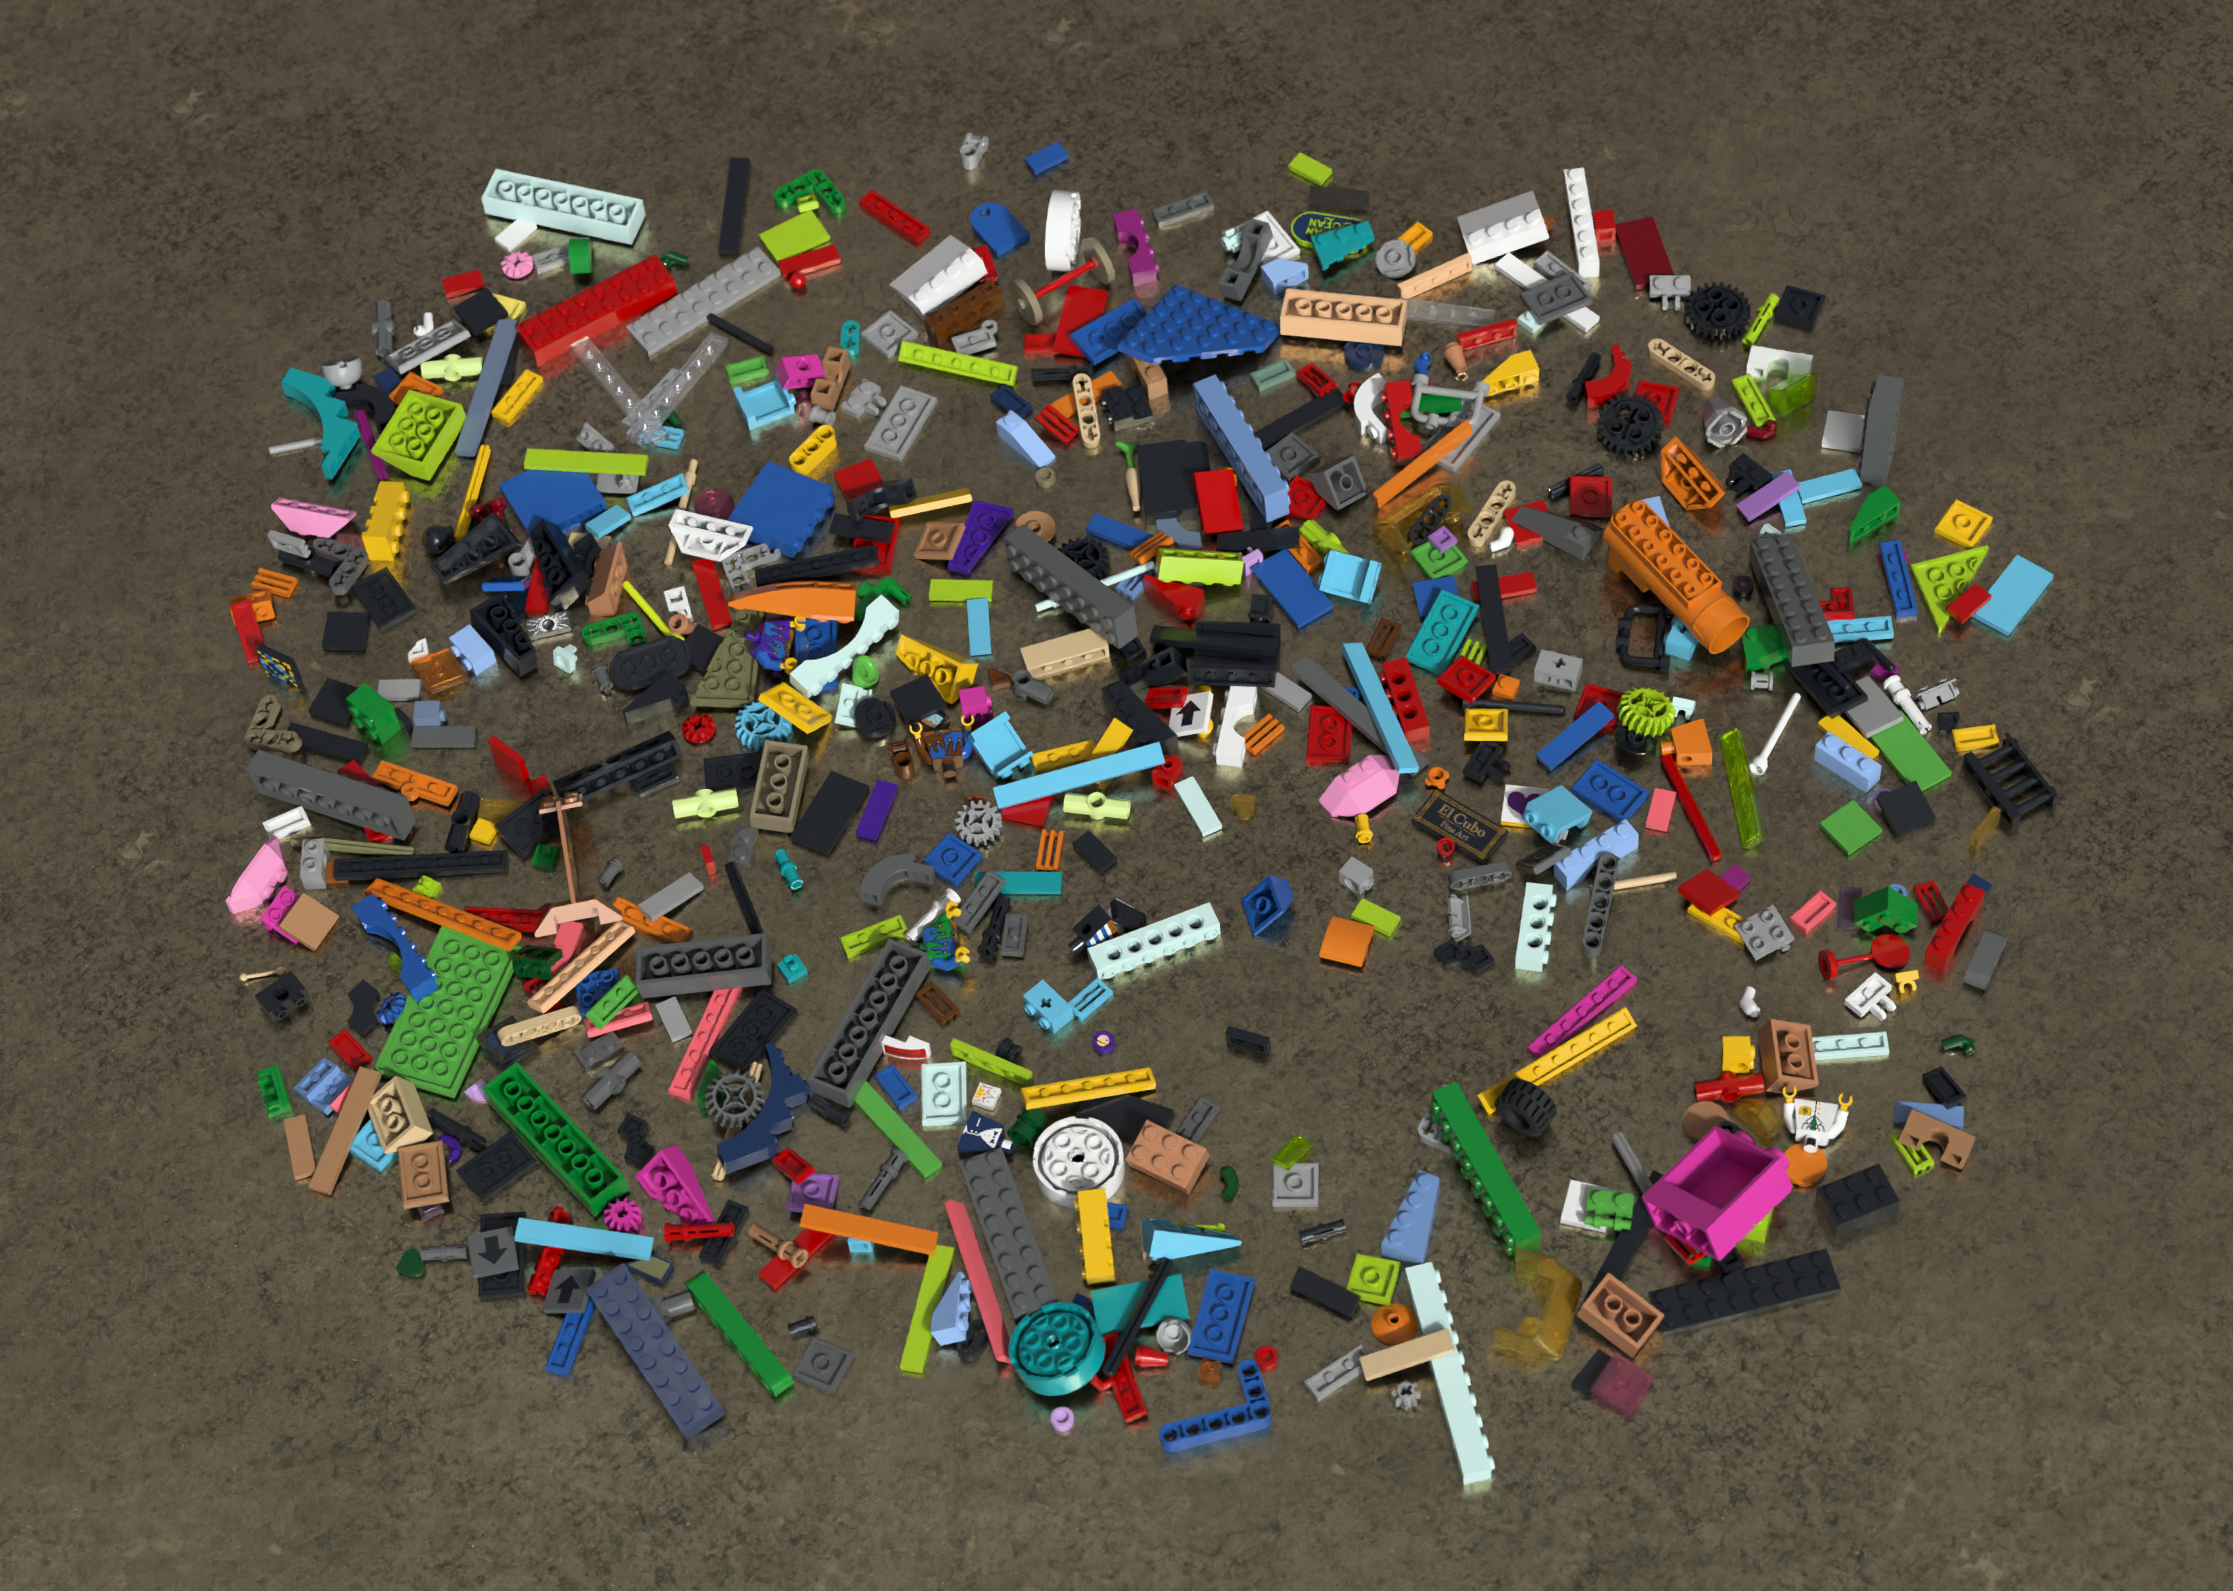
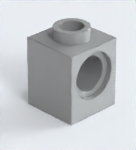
[1339,857,1374,896]

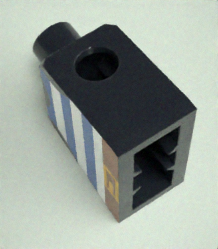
[1068,904,1120,955]

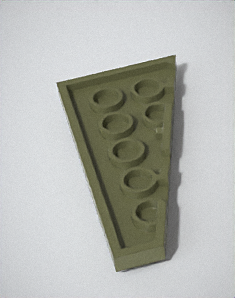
[690,609,764,708]

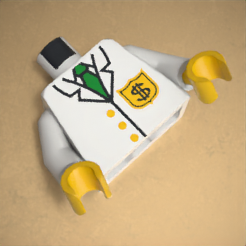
[1782,1086,1853,1153]

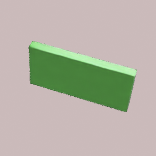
[1869,711,1952,792]

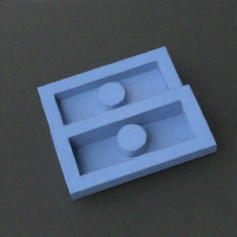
[293,1058,354,1116]

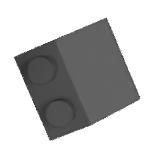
[1309,455,1369,510]

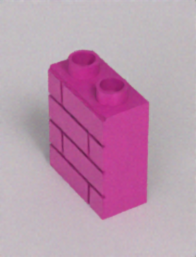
[1642,1125,1793,1261]

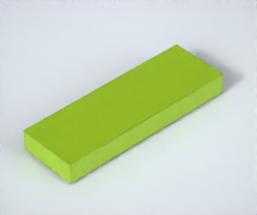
[1731,374,1775,428]
[929,579,994,602]
[840,914,908,959]

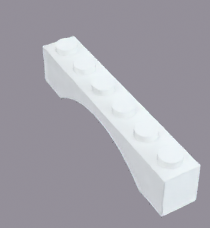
[1563,168,1599,278]

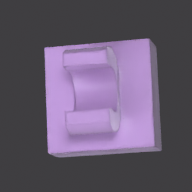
[1240,547,1263,576]

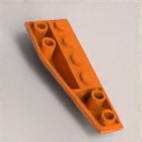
[728,581,856,623]

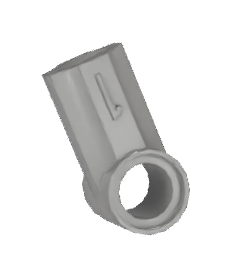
[508,537,537,577]

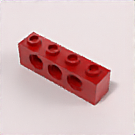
[1379,657,1430,743]

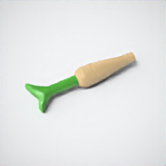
[1115,441,1141,511]

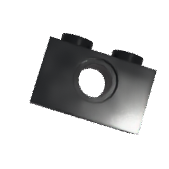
[255,971,310,1023]

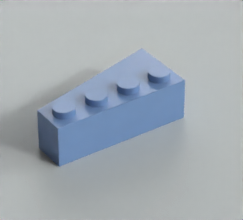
[1381,1170,1440,1267]

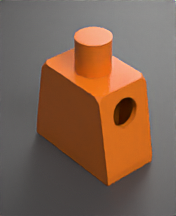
[1659,719,1712,765]

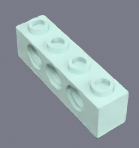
[1515,882,1557,972]

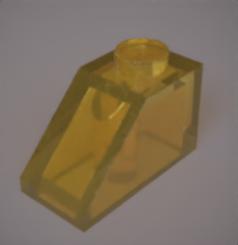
[1731,1098,1784,1138]

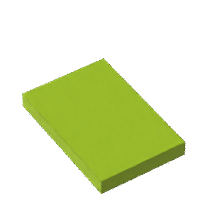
[759,210,830,265]

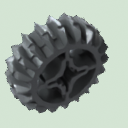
[704,1069,765,1129]

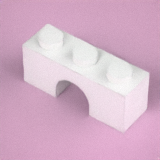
[1746,345,1813,387]

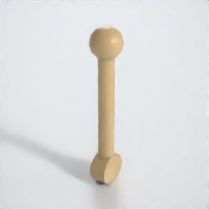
[239,967,285,981]

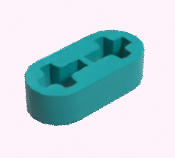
[840,320,861,357]

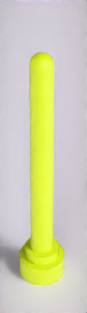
[622,581,685,641]

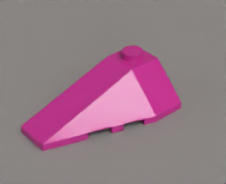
[635,1145,715,1225]

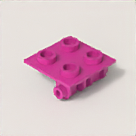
[260,886,300,944]

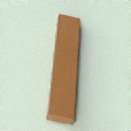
[308,1067,382,1195]

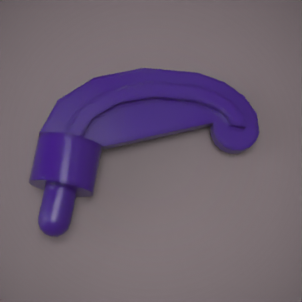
[438,1135,461,1163]

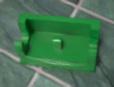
[257,1063,292,1118]

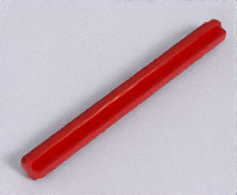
[1661,753,1722,861]

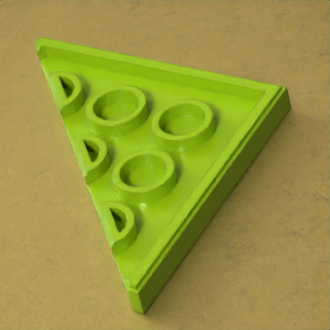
[1910,545,1989,633]

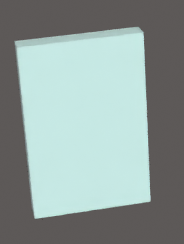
[921,1061,967,1127]

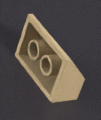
[368,1076,433,1154]

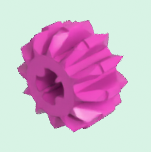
[604,1197,642,1234]

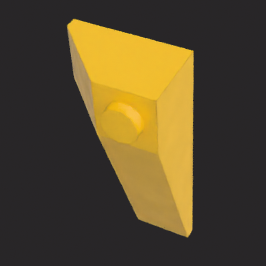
[896,634,978,704]

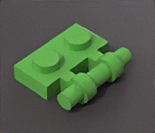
[1584,1188,1634,1231]

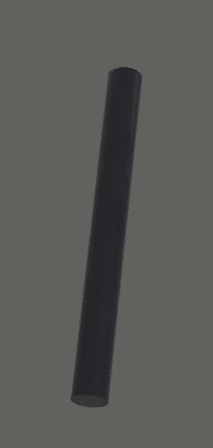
[706,313,774,354]

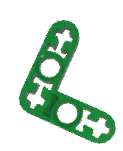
[773,169,846,214]
[581,612,648,648]

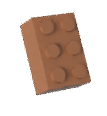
[1126,1120,1210,1195]
[1576,1272,1665,1358]

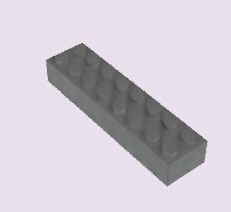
[1004,524,1138,649]
[1749,534,1835,667]
[246,750,416,840]
[807,939,931,1108]
[958,1147,1058,1326]

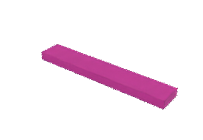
[1527,965,1637,1059]

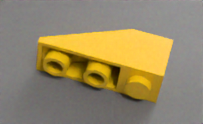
[1481,350,1539,396]

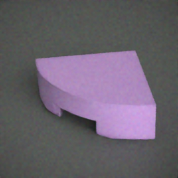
[464,1078,486,1101]

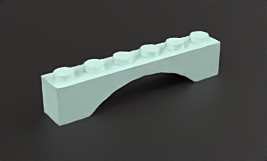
[790,595,899,699]

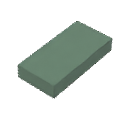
[1250,358,1296,392]

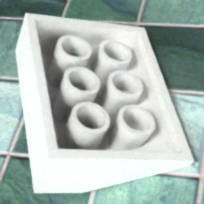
[1457,190,1549,265]
[889,235,988,321]

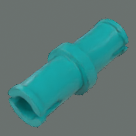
[774,849,803,890]

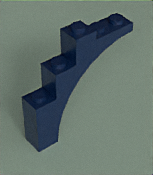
[717,1042,810,1174]

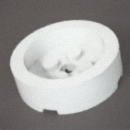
[1045,190,1081,272]
[1033,1116,1125,1209]

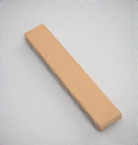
[527,921,635,1014]

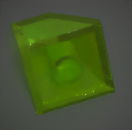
[1767,371,1818,418]

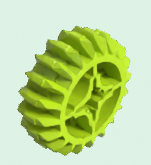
[1617,686,1676,737]

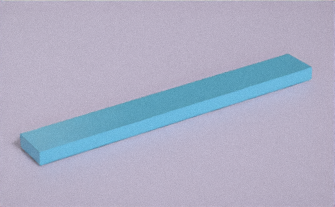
[1341,643,1419,774]
[993,742,1165,810]

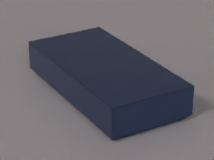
[990,384,1033,419]

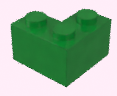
[1854,886,1918,934]

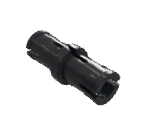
[1299,1218,1347,1245]

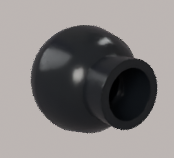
[422,525,455,554]

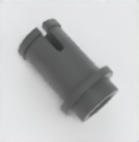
[592,663,613,691]
[597,858,623,886]

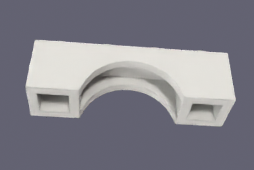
[1213,686,1257,768]

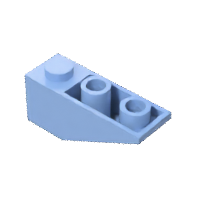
[931,1272,972,1346]

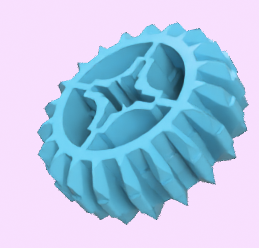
[734,701,792,751]

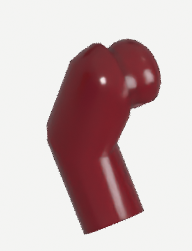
[1746,420,1777,439]

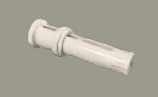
[1883,675,1932,734]
[904,888,961,944]

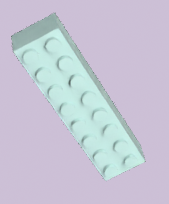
[481,169,646,245]

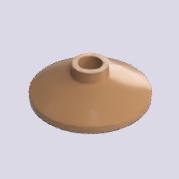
[1014,511,1056,542]

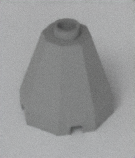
[1703,396,1747,448]

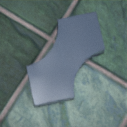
[1156,518,1202,551]

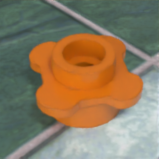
[1425,767,1449,789]

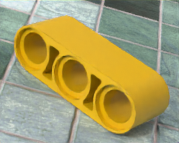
[789,425,837,476]

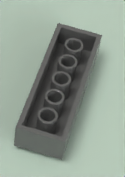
[1857,374,1904,487]
[636,933,772,998]

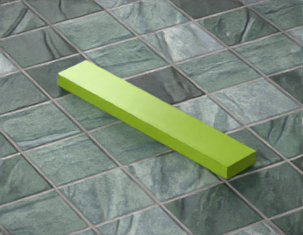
[898,341,1018,386]
[524,448,649,476]
[900,1245,955,1374]

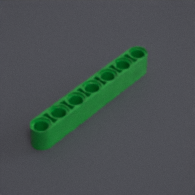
[684,1270,794,1397]

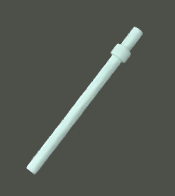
[1035,561,1155,612]

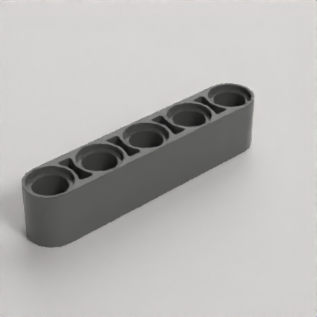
[1582,853,1619,959]

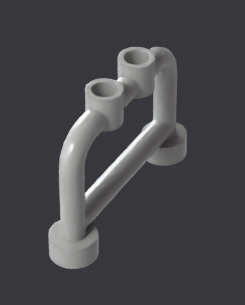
[1410,374,1490,432]

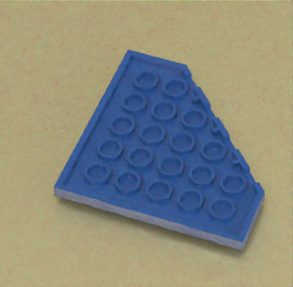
[1117,284,1281,365]

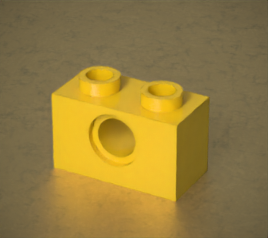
[1721,1036,1755,1076]

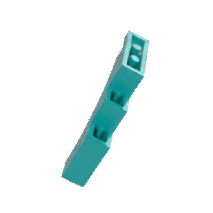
[281,367,360,480]

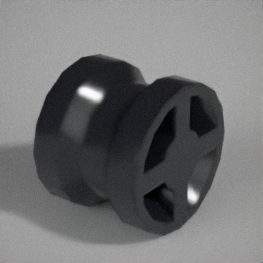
[995,1037,1023,1064]

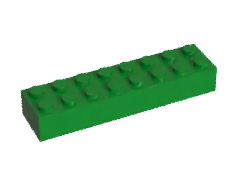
[481,1062,630,1217]
[1429,1081,1541,1261]

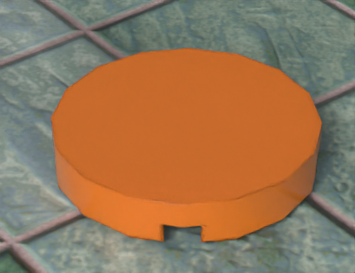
[1784,1143,1827,1187]

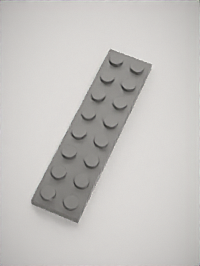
[626,246,781,356]

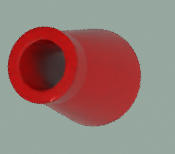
[1134,1345,1168,1368]

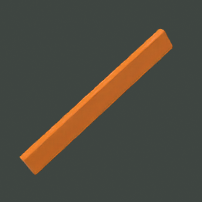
[365,878,522,952]

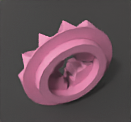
[501,250,533,278]

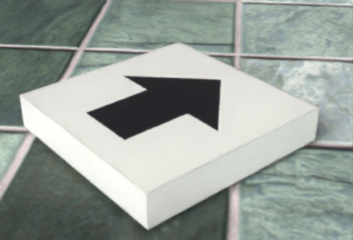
[1169,691,1213,737]

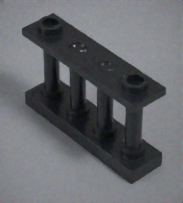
[1962,732,2058,830]

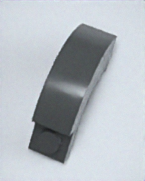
[859,854,936,906]

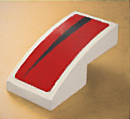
[882,1035,931,1059]

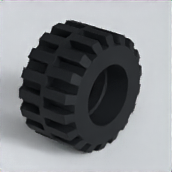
[1495,1078,1557,1137]

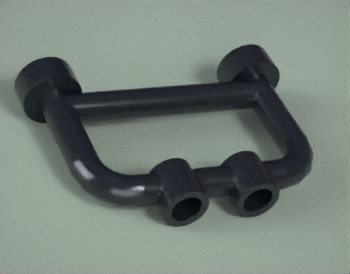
[1615,604,1674,672]

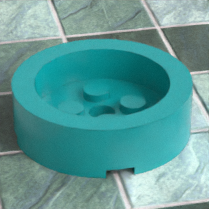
[1008,1302,1105,1396]

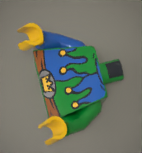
[911,901,970,971]

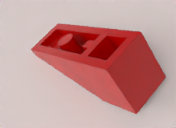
[1143,574,1205,621]

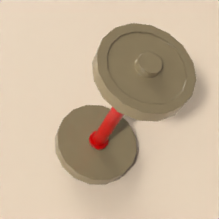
[1008,237,1115,325]

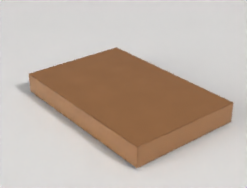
[398,1140,449,1209]

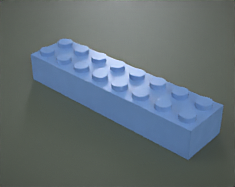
[1193,375,1291,523]

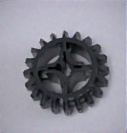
[1057,536,1110,580]

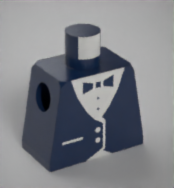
[957,1111,1014,1159]

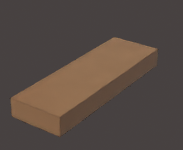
[283,1114,316,1180]

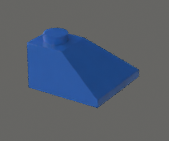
[1241,875,1294,936]

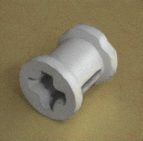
[809,405,836,426]
[1751,671,1773,691]

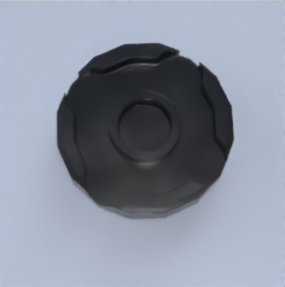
[853,697,896,738]

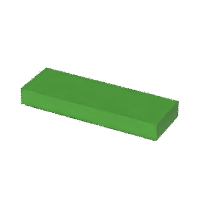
[585,974,639,1030]

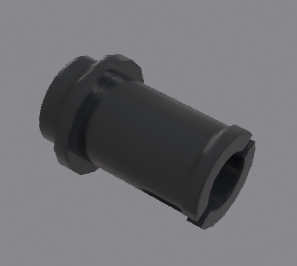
[787,1315,818,1338]

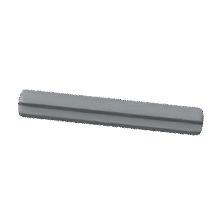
[1611,1132,1653,1195]

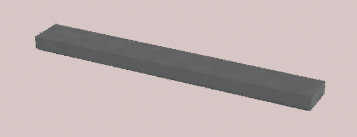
[1291,655,1429,777]

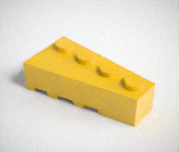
[1074,1188,1115,1285]

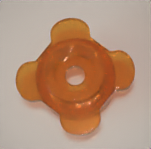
[1197,1358,1222,1382]

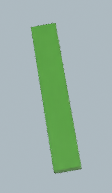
[854,1080,942,1179]

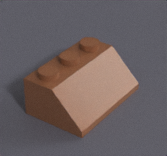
[585,542,628,617]
[1758,1019,1819,1094]

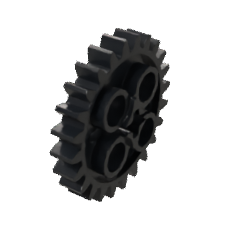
[1684,282,1751,340]
[1597,392,1664,457]

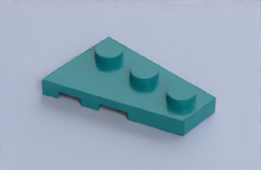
[1311,221,1374,271]

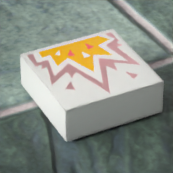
[972,1082,1001,1111]

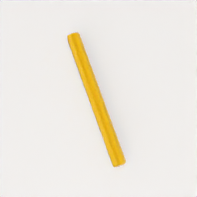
[454,445,491,541]

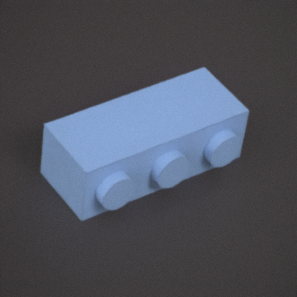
[1814,731,1882,794]

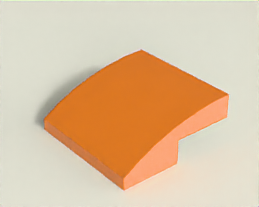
[1319,916,1375,967]

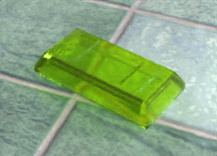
[1270,1133,1314,1172]

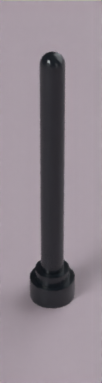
[1462,698,1566,714]

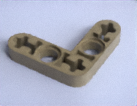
[244,694,302,753]

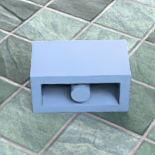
[449,624,497,676]

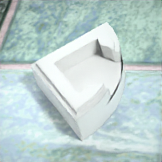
[408,638,430,663]

